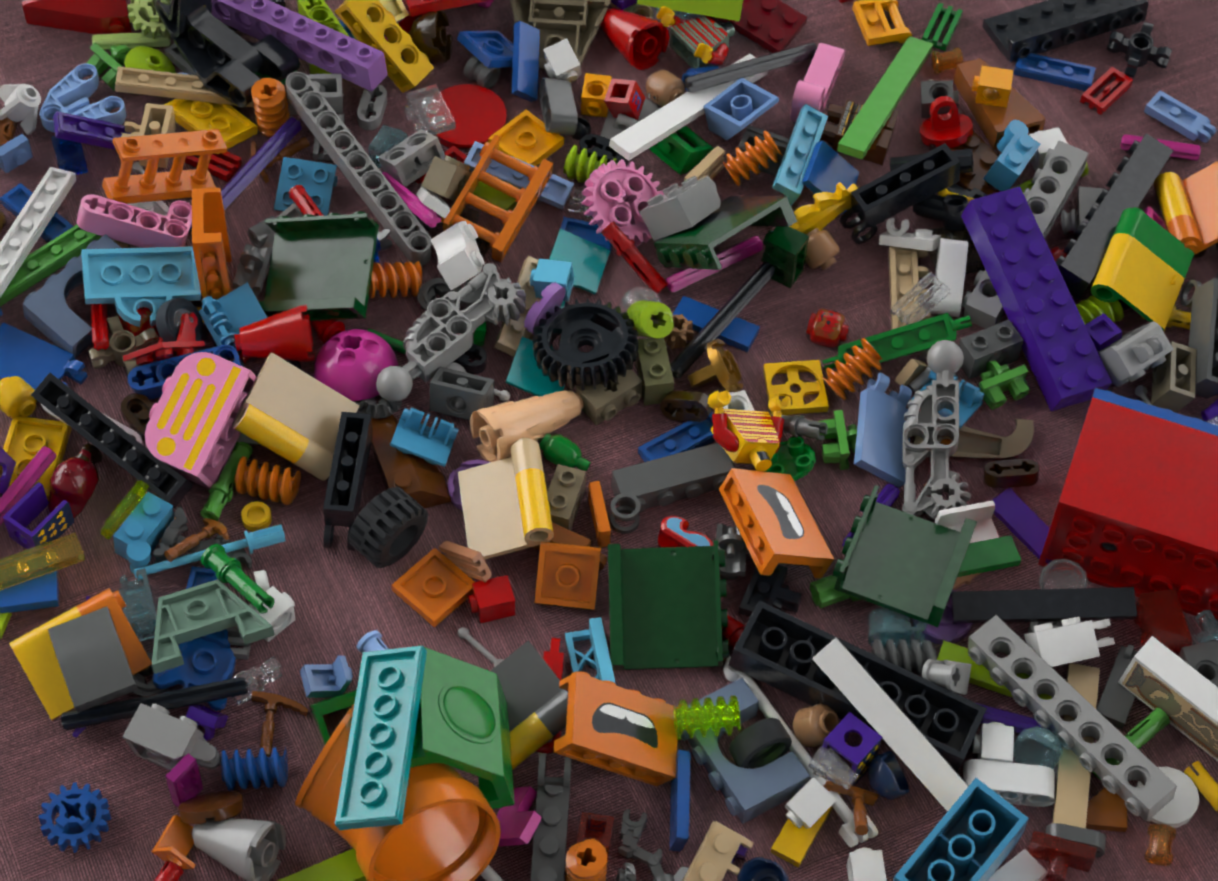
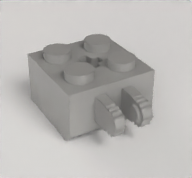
[639,176,721,241]
[1097,321,1174,387]
[123,703,221,771]

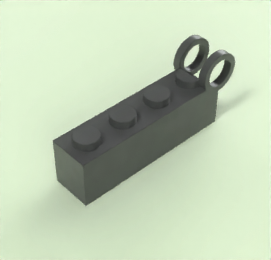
[1180,278,1218,399]
[610,443,734,534]
[531,753,572,881]

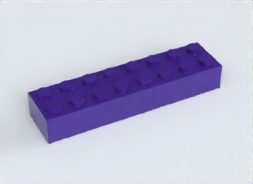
[961,186,1112,412]

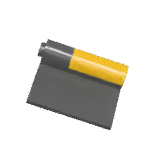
[491,640,568,770]

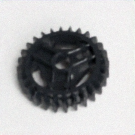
[533,298,639,391]

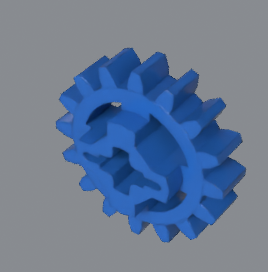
[38,782,111,853]

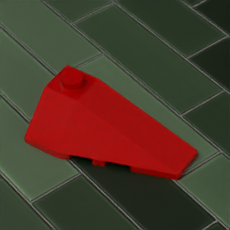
[22,0,132,35]

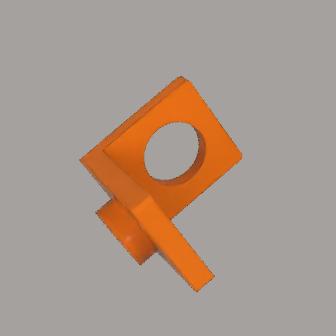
[151,815,196,869]

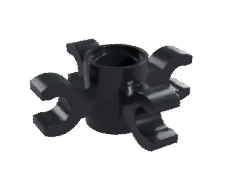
[1106,21,1172,78]

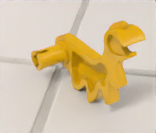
[790,182,858,234]

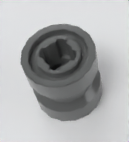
[464,56,501,89]

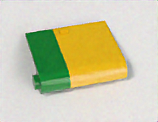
[1091,207,1194,330]

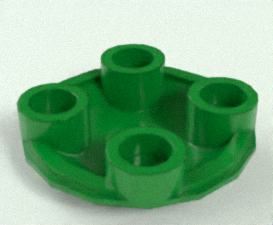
[763,436,816,481]

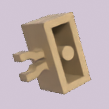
[121,103,176,168]

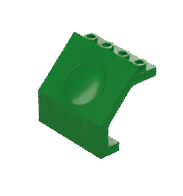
[410,645,515,809]

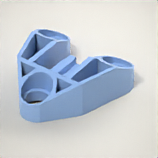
[39,63,126,133]

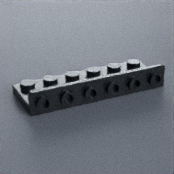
[983,0,1149,62]

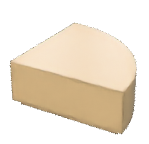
[895,359,928,386]

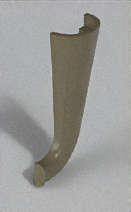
[913,418,1034,458]

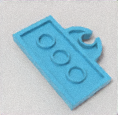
[81,246,201,327]

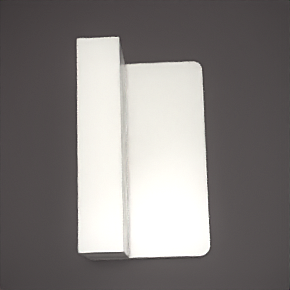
[934,501,999,543]

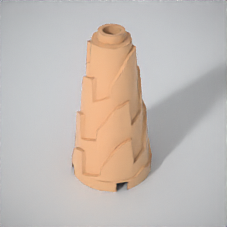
[470,390,584,462]

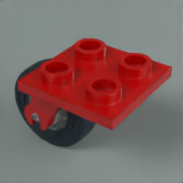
[123,298,205,365]

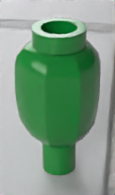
[539,433,591,471]

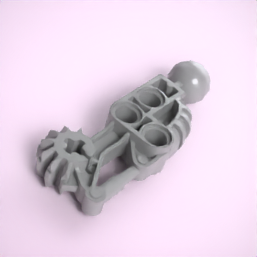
[376,263,526,402]
[902,340,971,519]

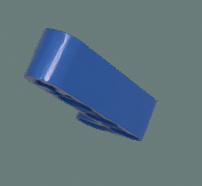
[128,345,244,400]

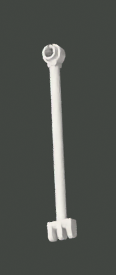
[723,656,878,847]

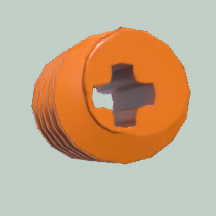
[251,78,290,137]
[723,130,783,186]
[369,261,422,298]
[820,338,883,401]
[235,456,301,505]
[565,839,607,881]

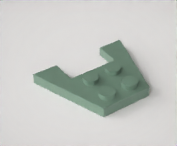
[152,579,275,674]

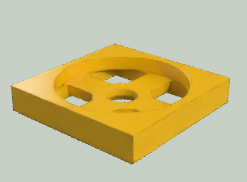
[763,359,829,415]

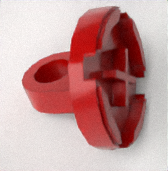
[920,96,973,148]

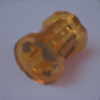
[931,47,963,75]
[1144,824,1177,866]

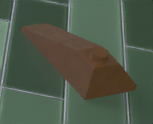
[371,415,451,509]

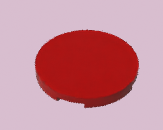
[427,84,507,149]

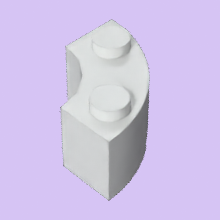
[431,221,485,290]

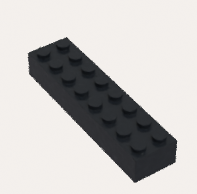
[728,600,987,772]

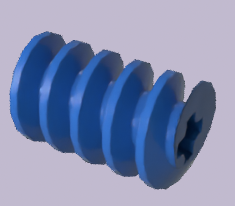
[221,747,289,791]

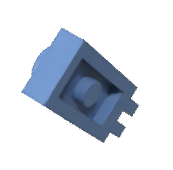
[1144,90,1217,143]

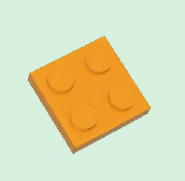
[488,109,564,166]

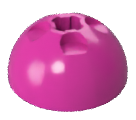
[314,329,399,401]

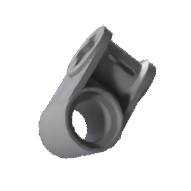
[922,659,972,695]

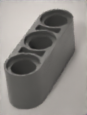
[539,77,578,136]

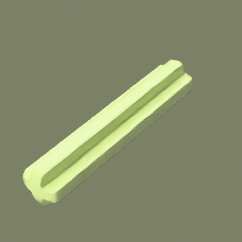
[92,31,171,50]

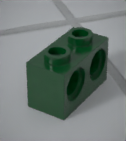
[761,226,809,289]

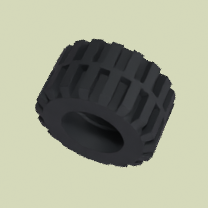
[349,487,428,568]

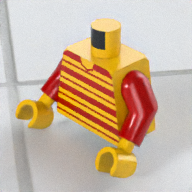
[708,390,791,471]

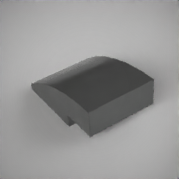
[48,607,138,713]

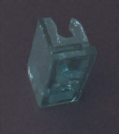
[119,568,157,641]

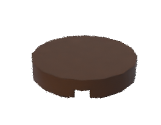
[178,791,244,825]

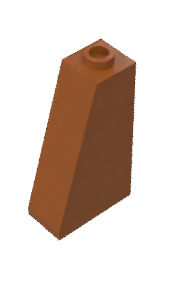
[953,58,1046,150]

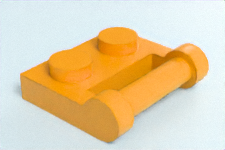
[852,0,912,46]

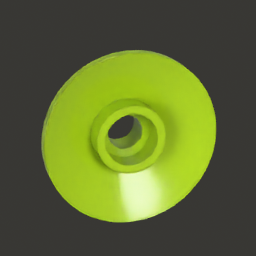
[124,46,176,73]

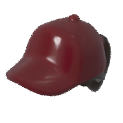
[48,443,103,518]

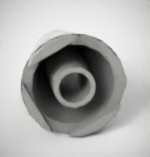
[192,818,286,881]

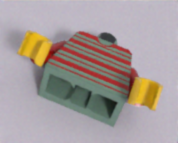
[656,6,735,68]

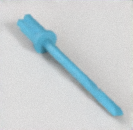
[134,524,286,578]

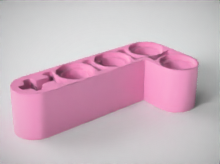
[790,43,846,122]
[77,194,192,248]

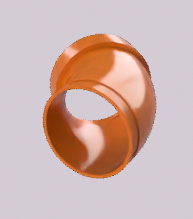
[295,704,501,881]

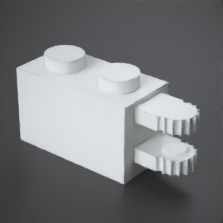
[1024,616,1115,667]

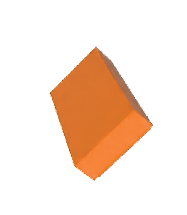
[588,481,611,548]

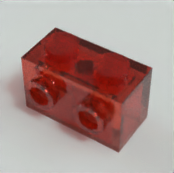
[1134,589,1193,656]

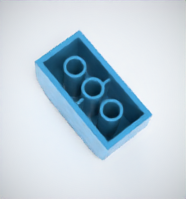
[894,778,1029,881]

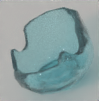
[1013,726,1063,769]

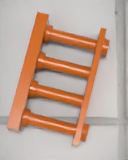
[102,129,228,204]
[441,135,553,262]

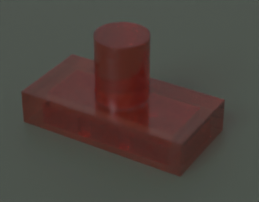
[1027,830,1097,881]

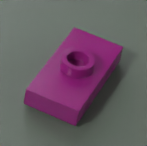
[165,753,203,807]

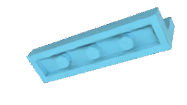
[772,104,828,205]
[565,617,616,684]

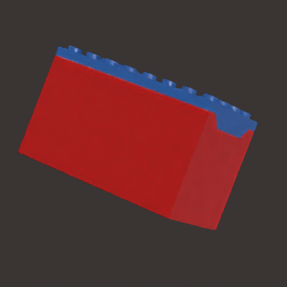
[1038,388,1218,623]

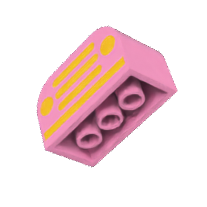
[145,352,257,489]

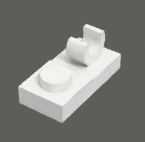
[879,218,941,251]

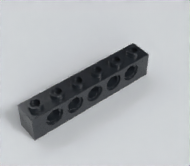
[31,373,193,508]

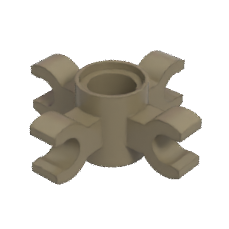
[88,315,158,375]

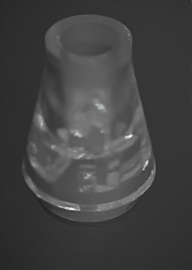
[808,746,858,790]

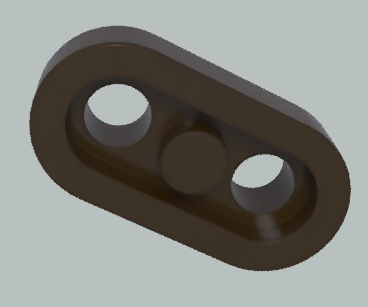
[121,393,153,441]

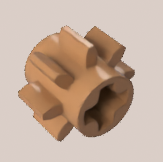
[664,314,694,349]

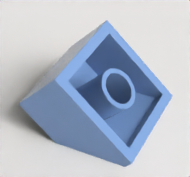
[704,77,779,140]

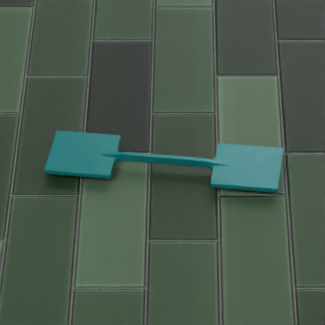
[505,228,610,397]

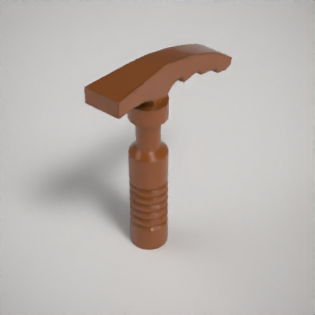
[250,136,310,184]
[164,518,230,562]
[251,691,308,757]
[823,781,879,836]

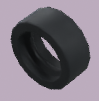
[729,718,792,769]

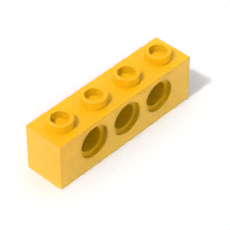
[334,0,434,93]

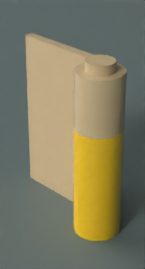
[232,353,360,481]
[458,438,554,560]

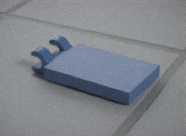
[854,372,912,488]

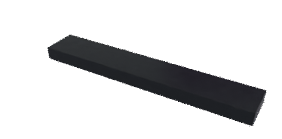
[951,587,1137,624]

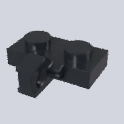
[739,565,802,617]

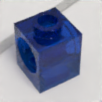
[51,136,88,176]

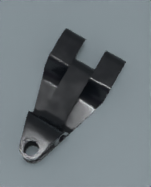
[154,0,300,108]

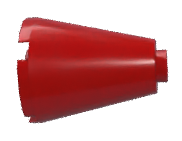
[600,8,669,70]
[234,304,315,362]

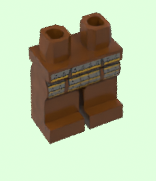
[820,100,899,166]

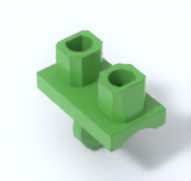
[87,43,131,91]
[979,360,1030,410]
[819,410,857,470]

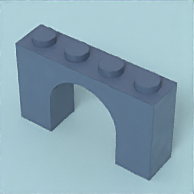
[23,234,121,358]
[678,677,810,824]

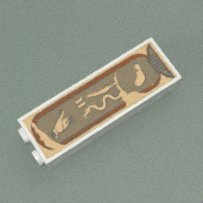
[1118,636,1218,761]

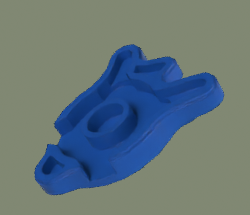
[153,629,236,711]

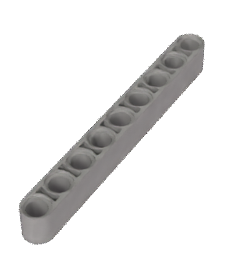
[286,72,432,266]

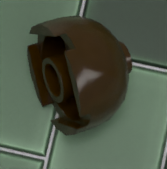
[408,10,453,63]

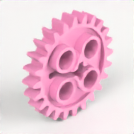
[581,159,664,246]

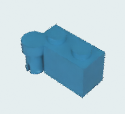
[983,120,1041,191]
[113,492,174,575]

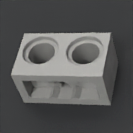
[378,129,445,187]

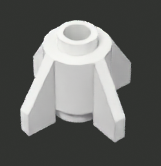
[0,84,41,135]

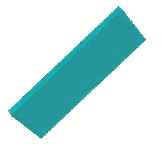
[335,645,427,830]

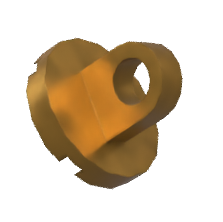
[688,338,743,392]

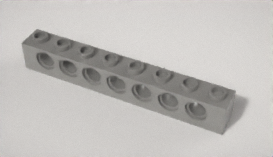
[961,140,1089,329]
[968,615,1177,822]

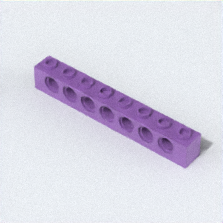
[211,0,388,92]

